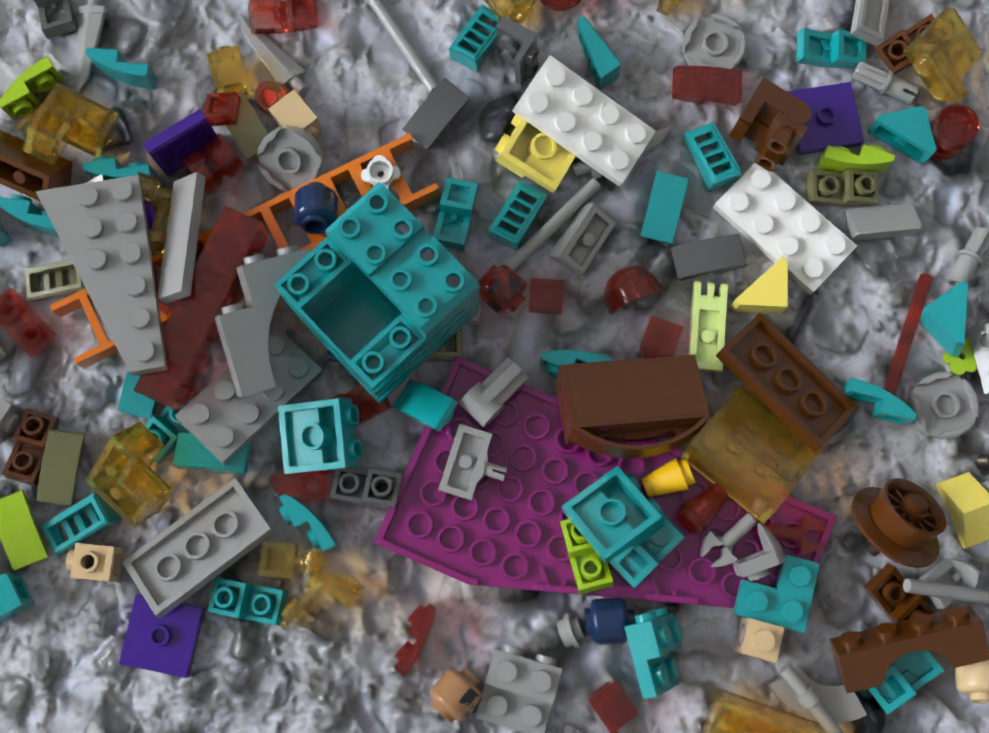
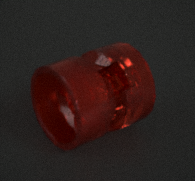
[930,103,980,161]
[182,133,246,195]

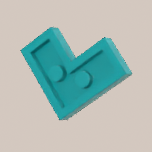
[733,554,820,633]

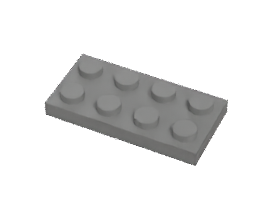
[175,326,322,465]
[122,478,275,619]

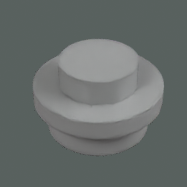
[557,613,586,648]

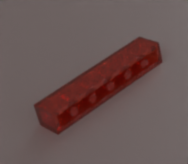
[133,205,268,410]

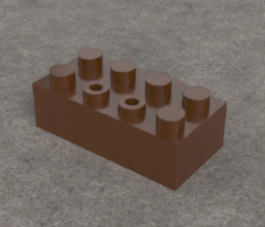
[555,354,710,458]

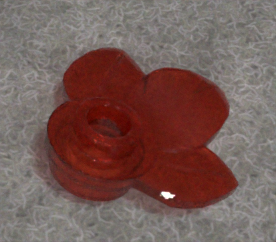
[269,451,331,503]

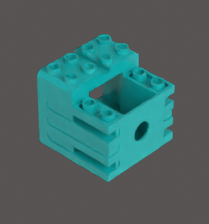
[274,182,479,404]

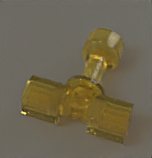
[137,172,173,254]

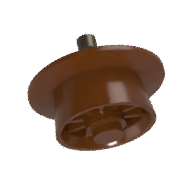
[851,478,946,568]

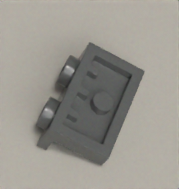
[496,15,540,86]

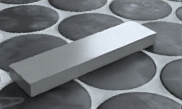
[157,172,206,304]

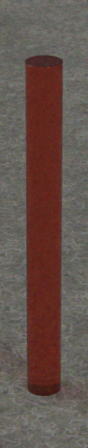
[883,274,933,396]

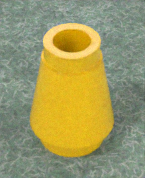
[641,457,696,498]

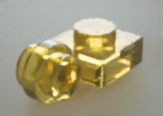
[258,541,327,579]

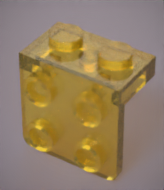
[903,8,982,103]
[279,569,367,630]

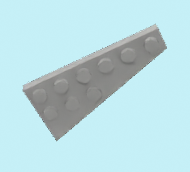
[35,175,168,376]

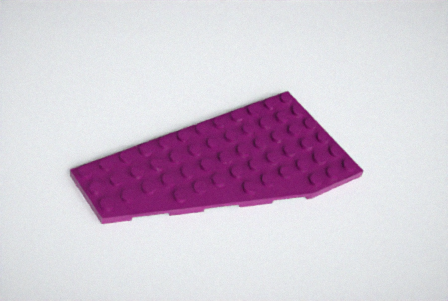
[374,356,837,608]

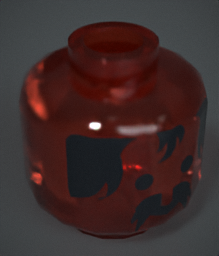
[478,264,526,314]

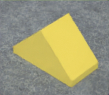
[729,256,788,315]
[935,472,989,549]

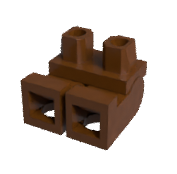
[729,78,812,172]

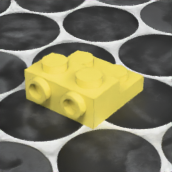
[494,114,576,193]

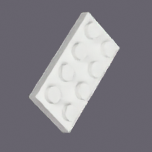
[512,55,656,186]
[713,163,857,295]

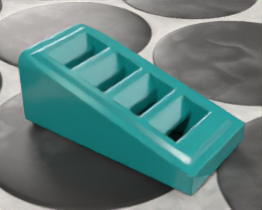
[449,5,503,73]
[576,16,621,90]
[683,122,742,192]
[488,180,548,251]
[41,491,122,556]

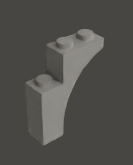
[214,245,309,397]

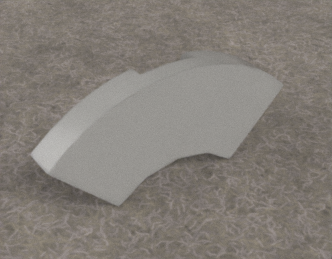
[768,667,867,723]

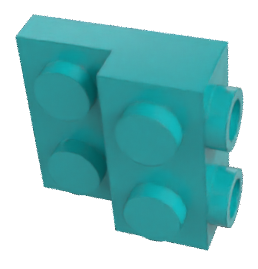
[278,398,363,474]
[562,466,664,564]
[624,607,683,700]

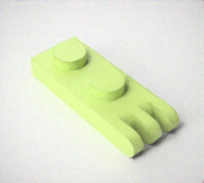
[688,281,728,373]

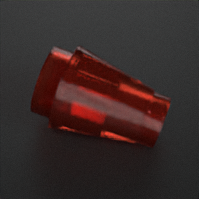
[677,483,729,534]

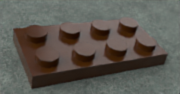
[715,313,858,452]

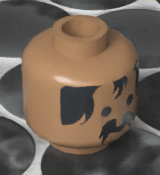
[430,668,482,724]

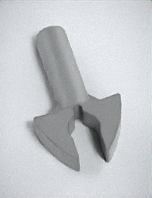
[700,513,757,567]

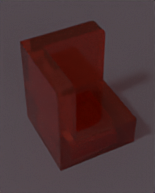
[586,677,638,733]

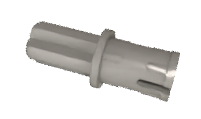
[852,62,919,105]
[945,227,989,288]

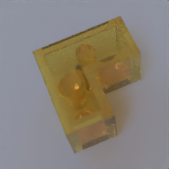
[22,83,119,166]
[85,422,174,528]

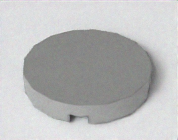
[682,13,747,77]
[257,125,323,191]
[908,372,980,440]

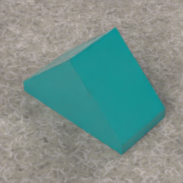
[867,106,937,166]
[919,282,969,357]

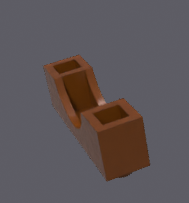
[830,605,989,693]

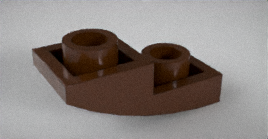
[875,14,949,75]
[1,408,59,487]
[863,563,934,623]

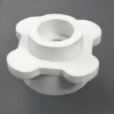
[361,155,401,190]

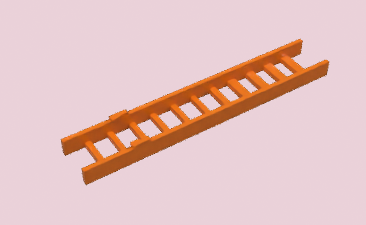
[49,133,440,369]

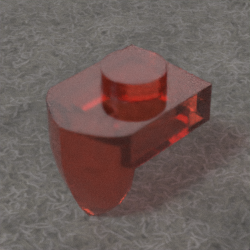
[639,315,684,358]

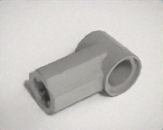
[459,358,528,428]

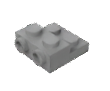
[475,643,563,733]

